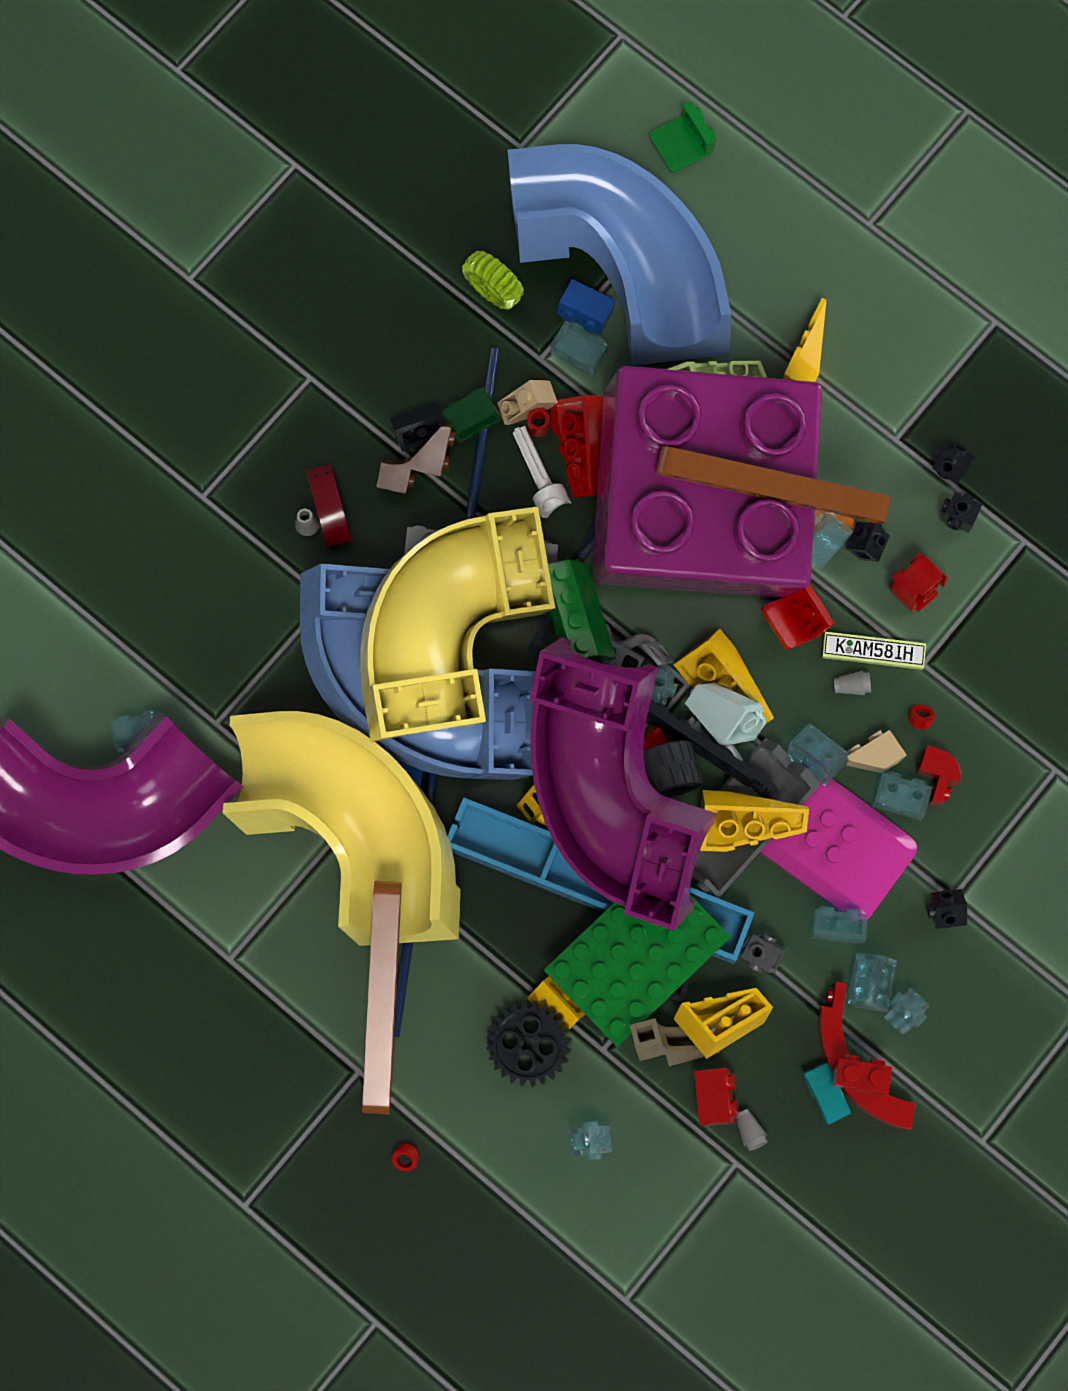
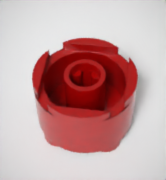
[890,553,949,614]

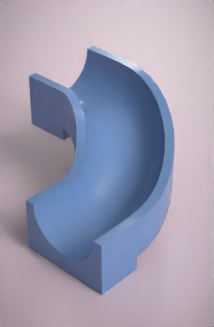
[507,144,731,366]
[300,564,536,780]

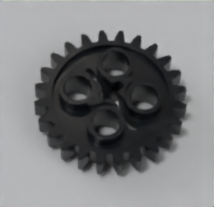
[486,1001,572,1087]

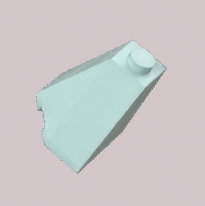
[685,682,767,746]

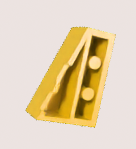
[674,988,773,1059]

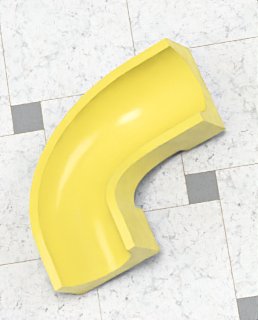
[360,507,555,742]
[223,711,461,946]

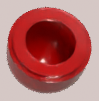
[908,705,935,731]
[391,1143,419,1172]

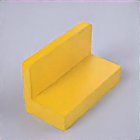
[528,976,585,1035]

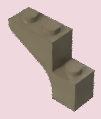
[630,1018,720,1066]

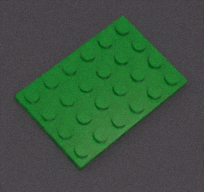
[544,894,731,1047]

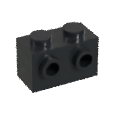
[389,402,445,452]

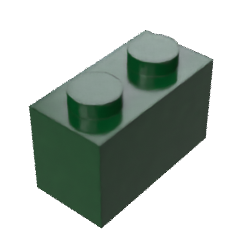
[441,387,502,444]

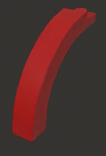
[818,982,915,1130]

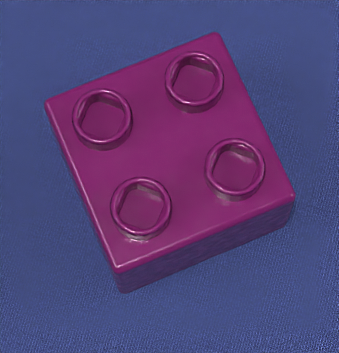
[591,366,822,598]

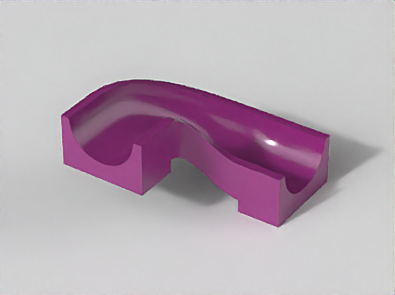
[530,637,716,931]
[0,713,243,875]

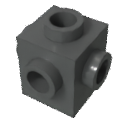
[741,932,787,973]

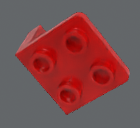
[761,584,835,650]

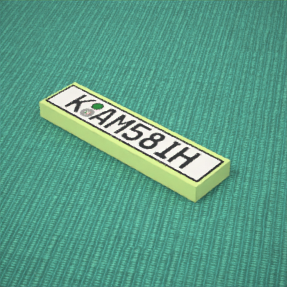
[822,632,926,670]

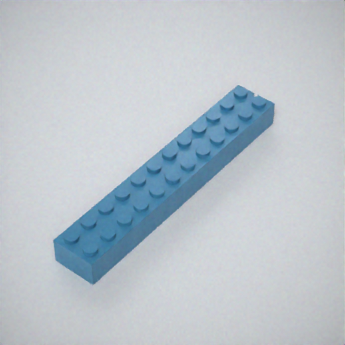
[448,798,754,965]

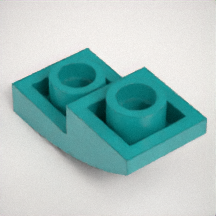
[803,1062,851,1125]

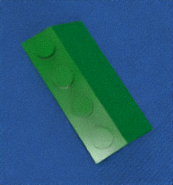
[548,559,616,663]

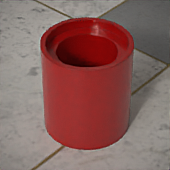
[527,408,550,437]

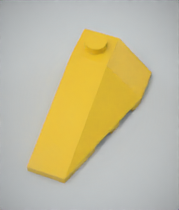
[783,298,826,384]
[674,628,774,723]
[700,790,809,852]

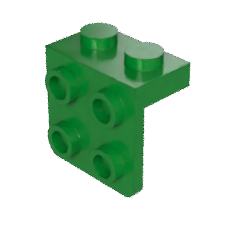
[649,101,717,173]

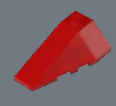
[550,395,603,498]

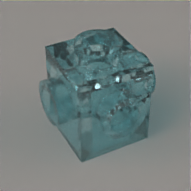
[651,666,678,705]
[884,988,930,1035]
[569,1121,612,1160]

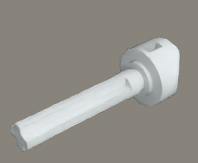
[513,426,571,518]

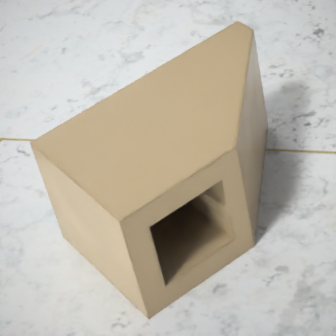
[497,380,558,425]
[844,730,907,773]

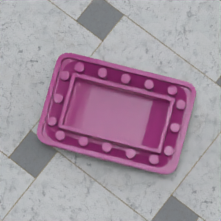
[759,759,917,923]

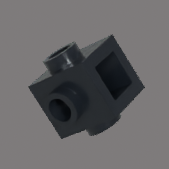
[932,441,976,485]
[940,492,983,533]
[846,522,890,562]
[927,889,967,929]

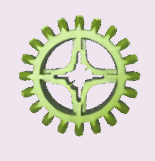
[462,251,524,310]

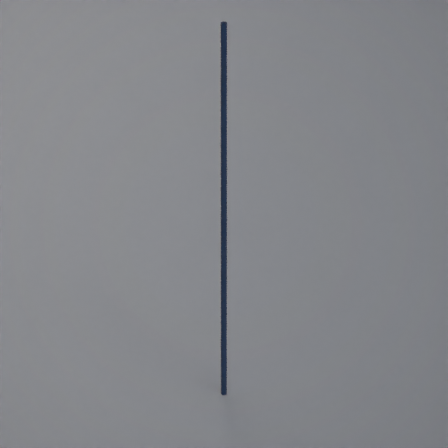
[394,348,500,1037]

